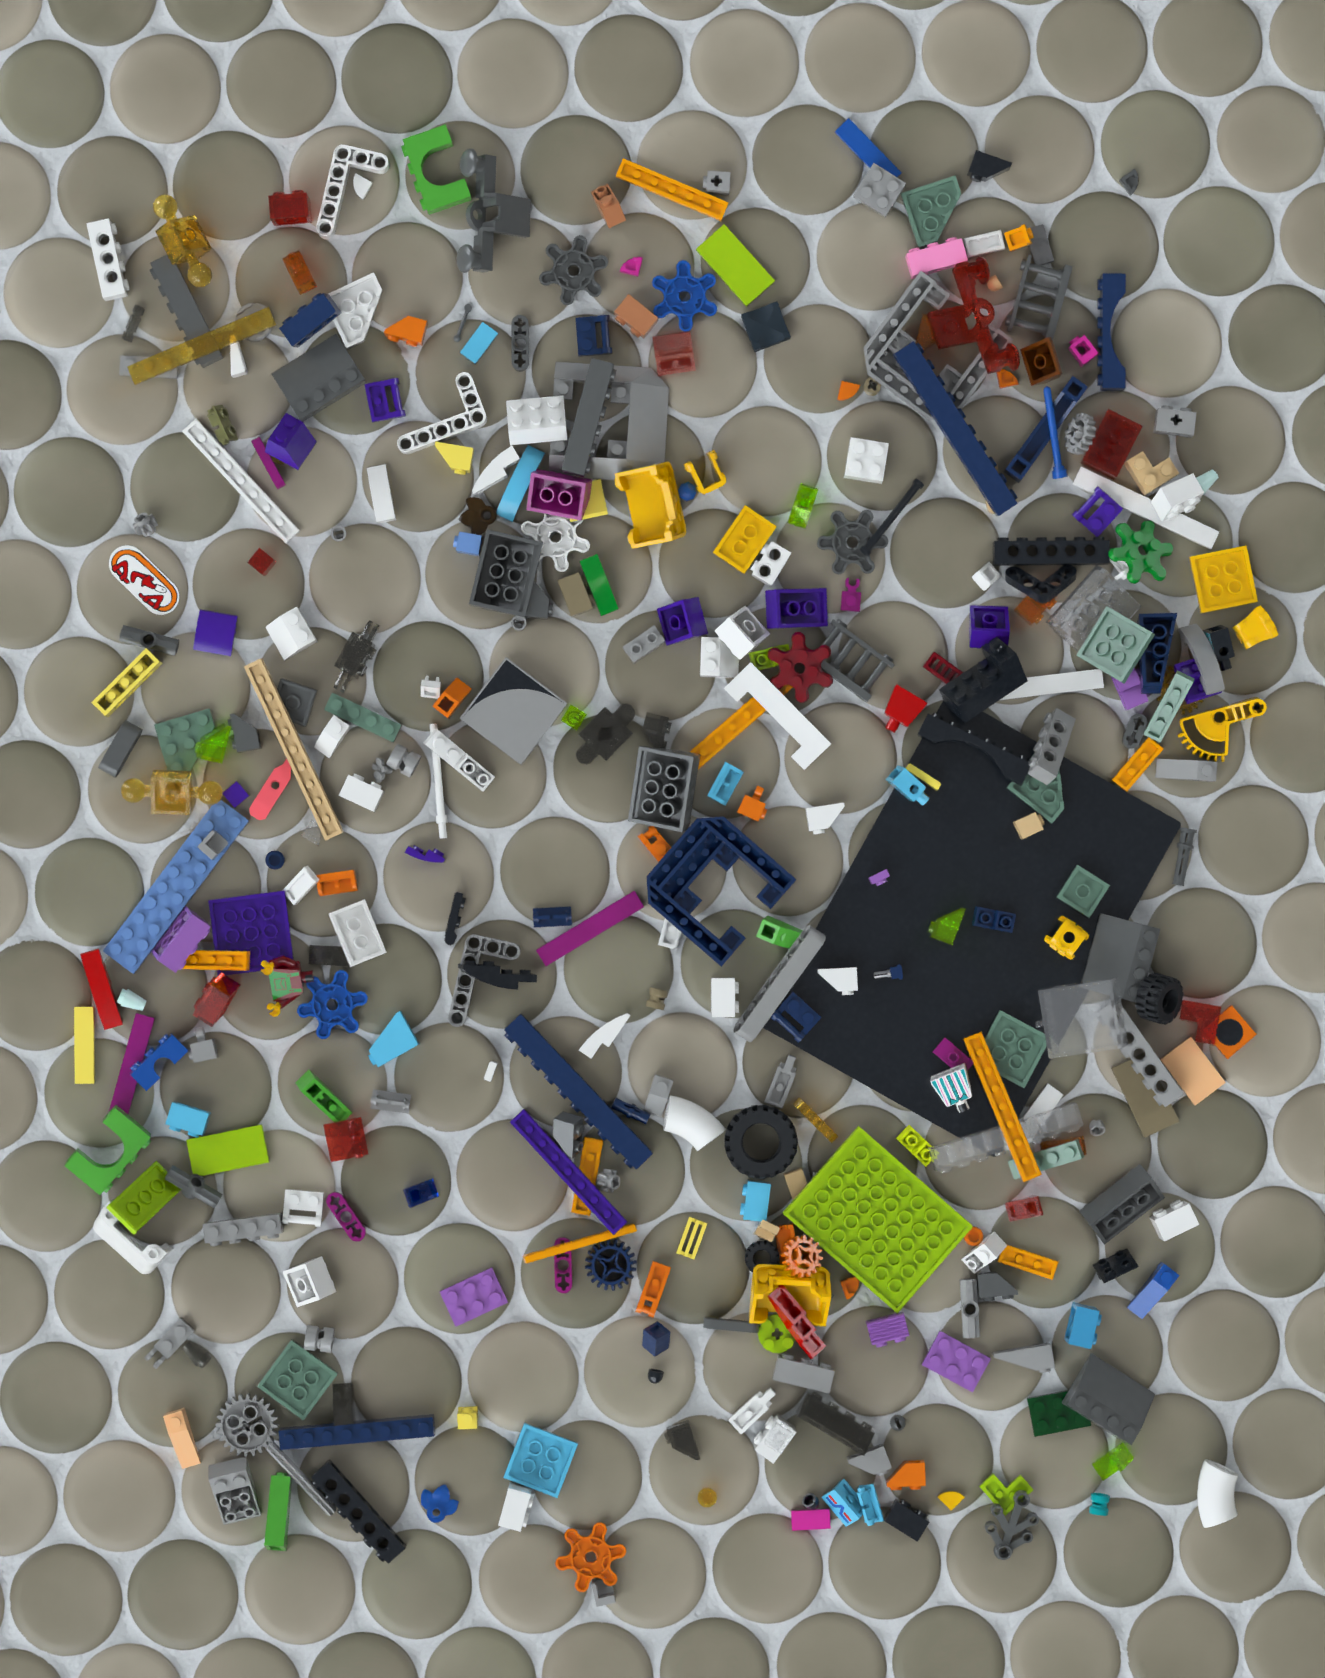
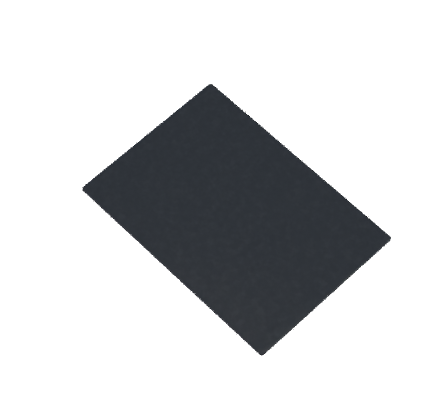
[763,701,1181,1157]

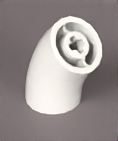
[663,1095,726,1151]
[1197,1459,1238,1528]

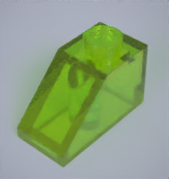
[787,483,818,529]
[195,723,231,764]
[928,908,966,945]

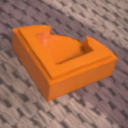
[996,369,1019,389]
[837,381,860,401]
[840,1276,859,1299]

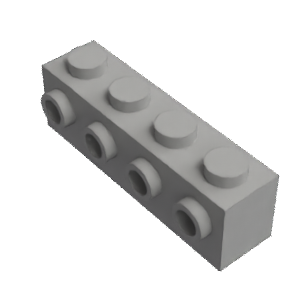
[203,1213,284,1246]

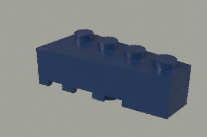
[1137,613,1177,694]

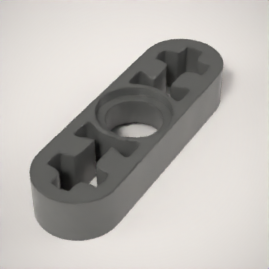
[511,315,529,372]
[703,1317,759,1333]

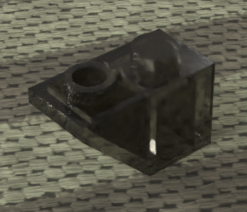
[642,712,672,749]

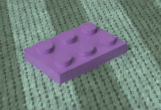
[440,1267,508,1327]
[922,1330,991,1392]

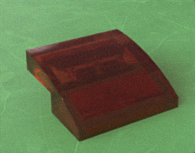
[652,331,696,376]

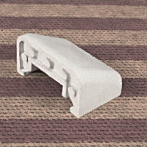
[93,1198,173,1274]

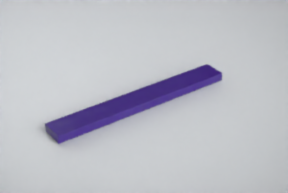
[510,1109,628,1235]

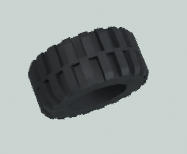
[724,1104,798,1179]

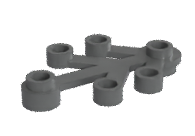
[984,1490,1039,1560]

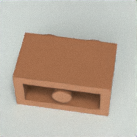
[614,294,658,339]

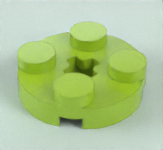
[758,1314,795,1353]

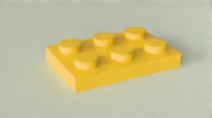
[713,505,777,574]

